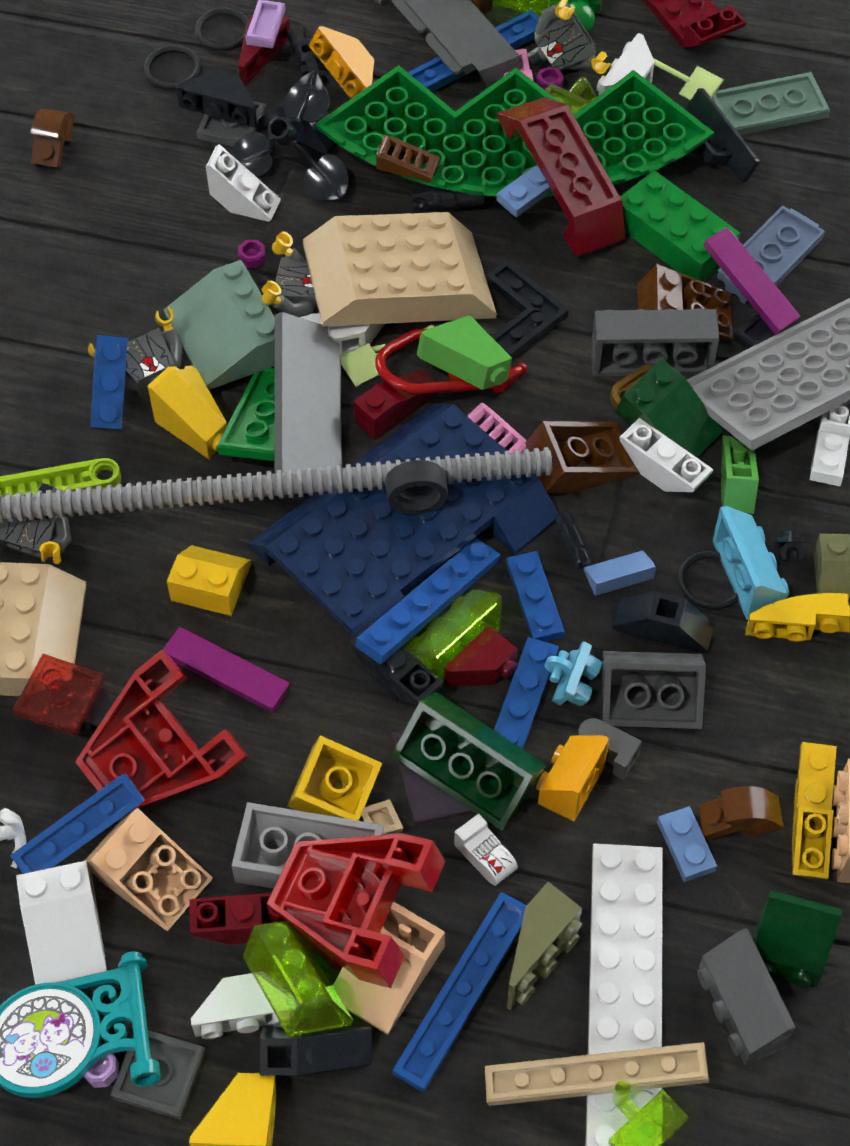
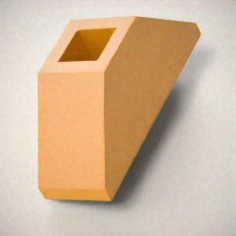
[309,26,374,99]

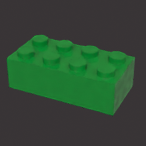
[620,171,740,282]

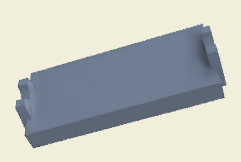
[717,206,825,304]

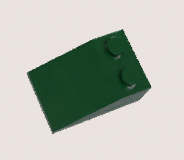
[615,358,723,458]
[753,890,843,988]

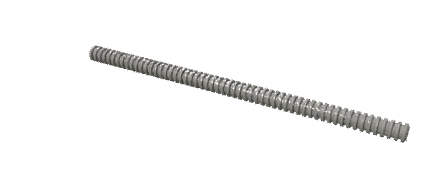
[0,447,553,523]

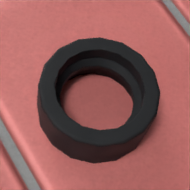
[385,460,448,514]

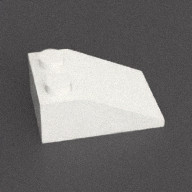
[16,861,107,985]

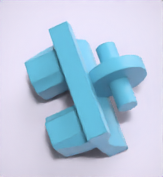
[545,641,603,706]

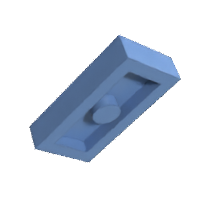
[497,165,552,217]
[657,806,717,882]

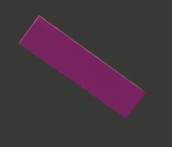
[703,227,801,335]
[163,626,290,713]

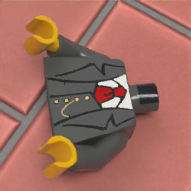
[527,0,611,74]
[262,231,319,317]
[88,307,182,398]
[0,483,72,564]

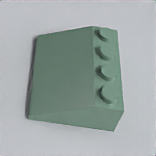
[164,260,275,390]

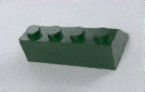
[391,692,547,831]

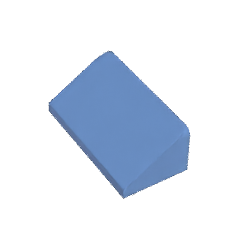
[584,550,656,596]

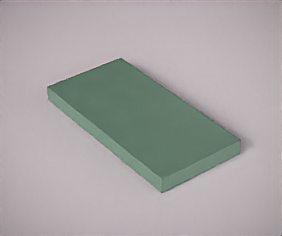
[712,72,830,135]

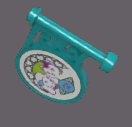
[0,952,161,1098]

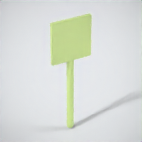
[653,58,723,100]
[341,325,434,388]

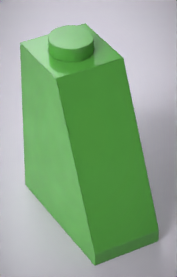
[417,315,512,390]

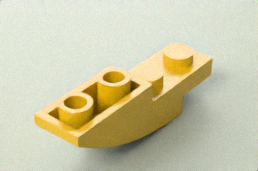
[745,593,850,642]
[792,742,837,880]

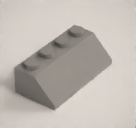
[232,802,384,889]

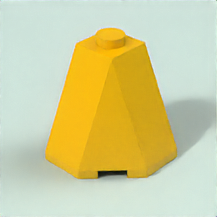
[148,366,227,459]
[189,1073,276,1146]

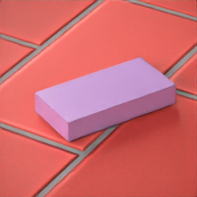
[246,0,285,48]

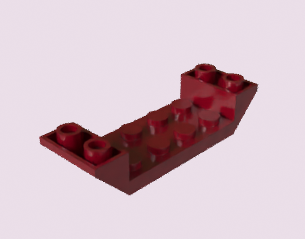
[642,0,746,48]
[496,97,625,258]

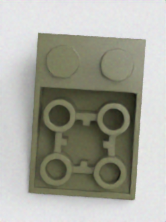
[507,882,582,1011]

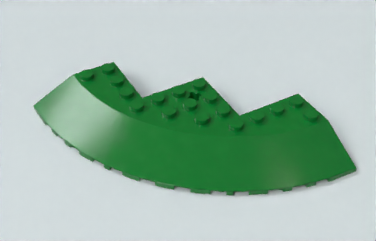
[316,65,715,197]

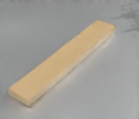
[485,1042,709,1106]

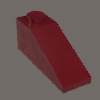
[238,15,290,87]
[354,369,438,440]

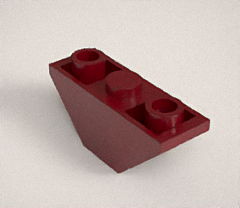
[190,893,295,945]

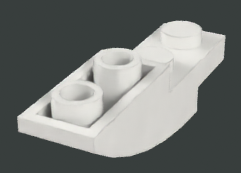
[809,400,850,486]

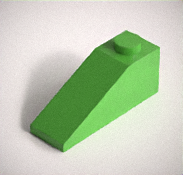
[721,436,759,514]

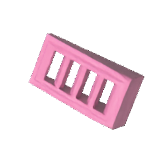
[468,402,527,453]

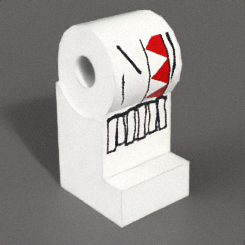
[454,814,518,886]

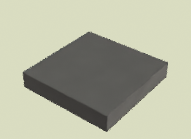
[196,101,267,146]
[110,1030,206,1120]

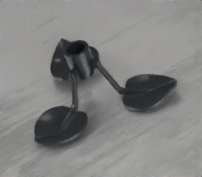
[229,71,349,201]

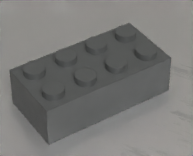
[591,308,719,376]

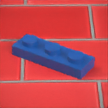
[90,335,128,430]
[506,551,565,642]

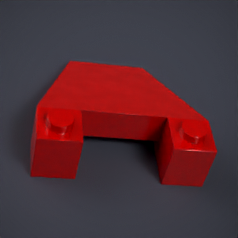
[75,650,250,810]
[267,833,445,988]

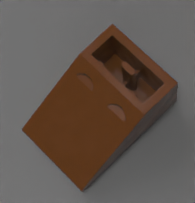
[638,264,733,341]

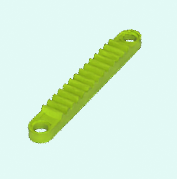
[0,458,121,497]

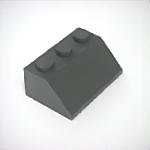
[602,651,706,729]
[697,928,795,1065]

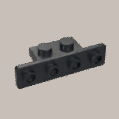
[686,88,760,182]

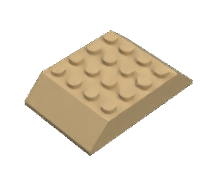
[303,212,497,327]
[0,562,87,696]

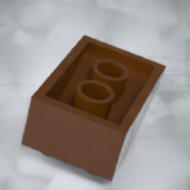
[525,421,638,494]

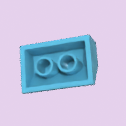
[713,506,789,620]

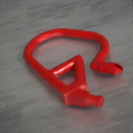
[375,329,527,394]

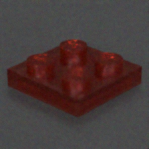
[13,654,105,736]

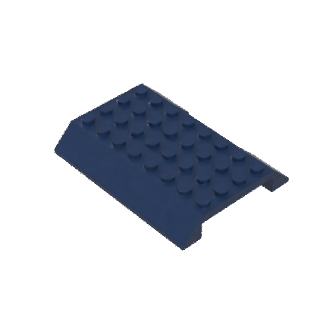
[248,404,559,644]

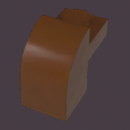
[31,108,75,168]
[699,786,784,841]

